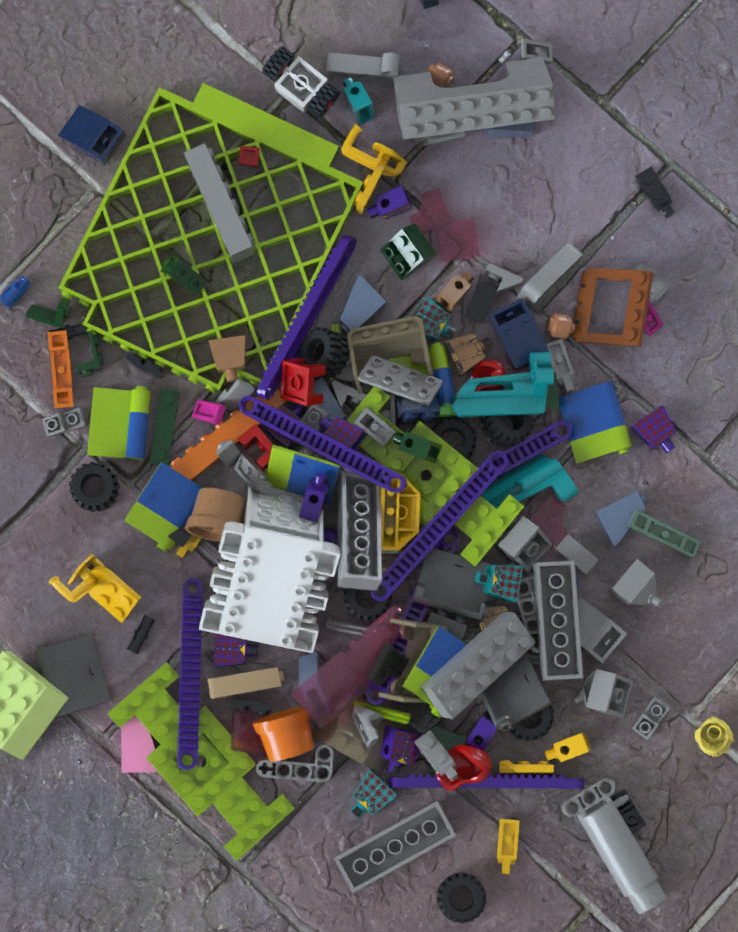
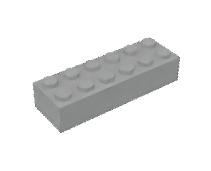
[184,143,256,264]
[337,471,382,591]
[533,560,583,681]
[420,611,535,719]
[334,801,456,893]

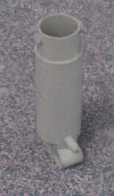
[561,779,667,914]

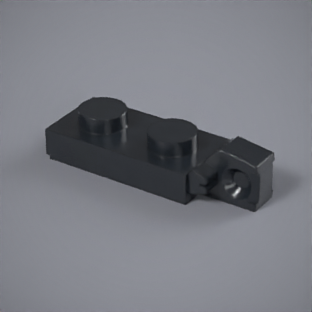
[635,167,674,218]

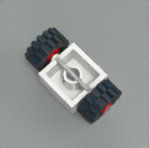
[262,46,340,119]

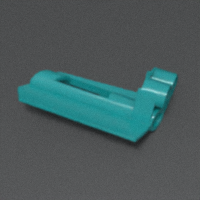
[451,352,554,417]
[481,454,579,509]

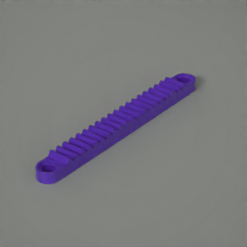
[257,234,357,400]
[239,396,407,494]
[422,421,572,500]
[371,451,508,601]
[366,529,459,706]
[177,578,203,771]
[389,774,584,789]

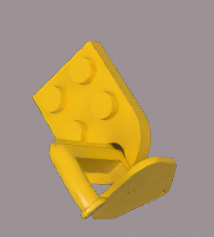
[341,124,407,215]
[49,554,142,623]

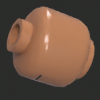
[426,62,454,88]
[545,313,575,340]

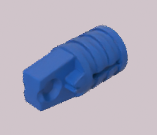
[0,276,31,309]

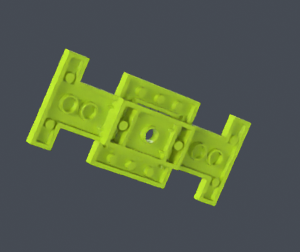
[346,386,525,567]
[107,662,295,861]

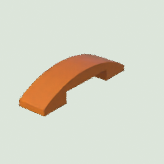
[47,330,74,408]

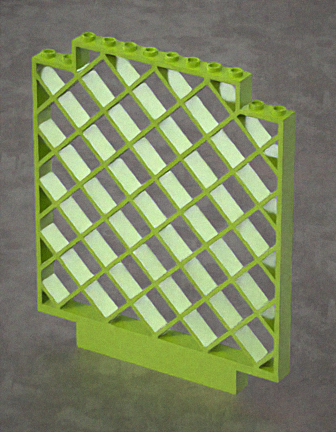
[58,83,363,393]

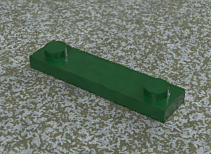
[149,389,180,466]

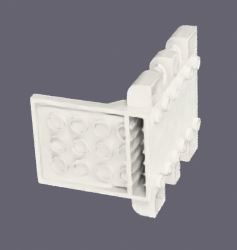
[199,485,341,653]

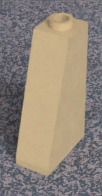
[207,667,285,700]

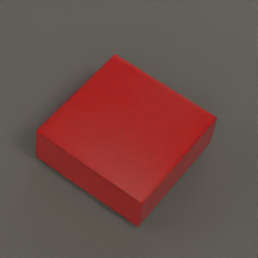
[238,146,260,168]

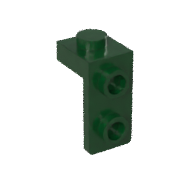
[160,256,207,296]
[26,297,71,328]
[76,330,104,377]

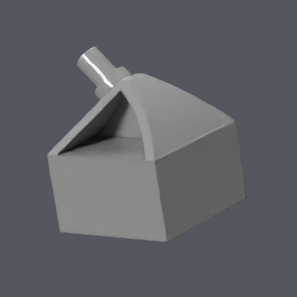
[498,516,552,573]
[609,559,664,608]
[573,669,633,718]

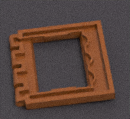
[571,268,654,347]

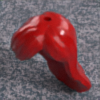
[454,360,506,393]
[436,744,492,791]

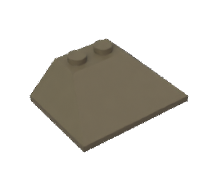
[312,685,407,774]

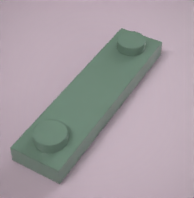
[627,509,702,559]

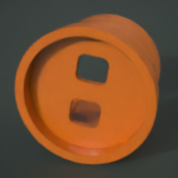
[252,706,315,762]

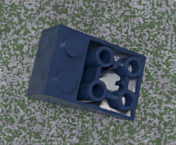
[58,105,126,166]
[489,298,549,370]
[395,396,441,424]

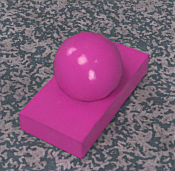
[192,399,226,425]

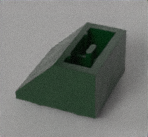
[380,223,436,280]

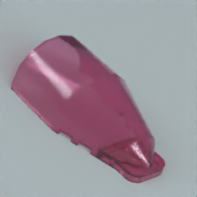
[291,604,401,729]

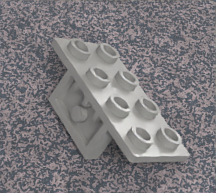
[358,356,443,406]

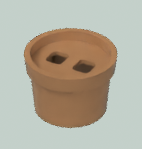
[185,488,245,542]

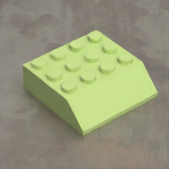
[0,651,69,760]

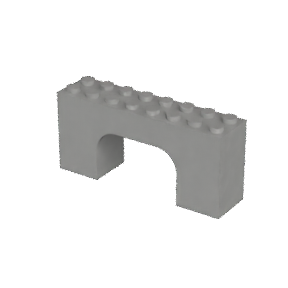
[393,57,555,140]

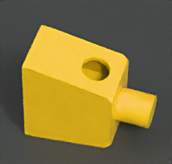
[545,731,592,762]

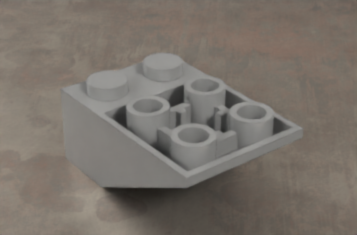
[577,598,627,664]

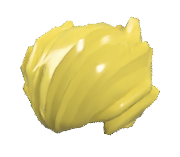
[695,716,735,757]

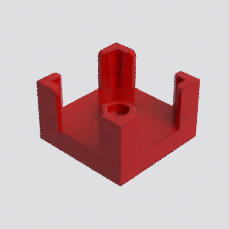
[280,358,326,406]
[238,424,273,472]

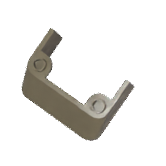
[347,316,434,394]
[379,618,448,703]

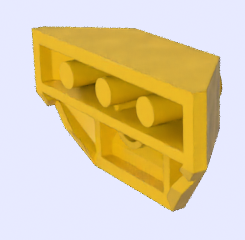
[381,473,420,551]

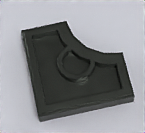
[366,642,409,686]

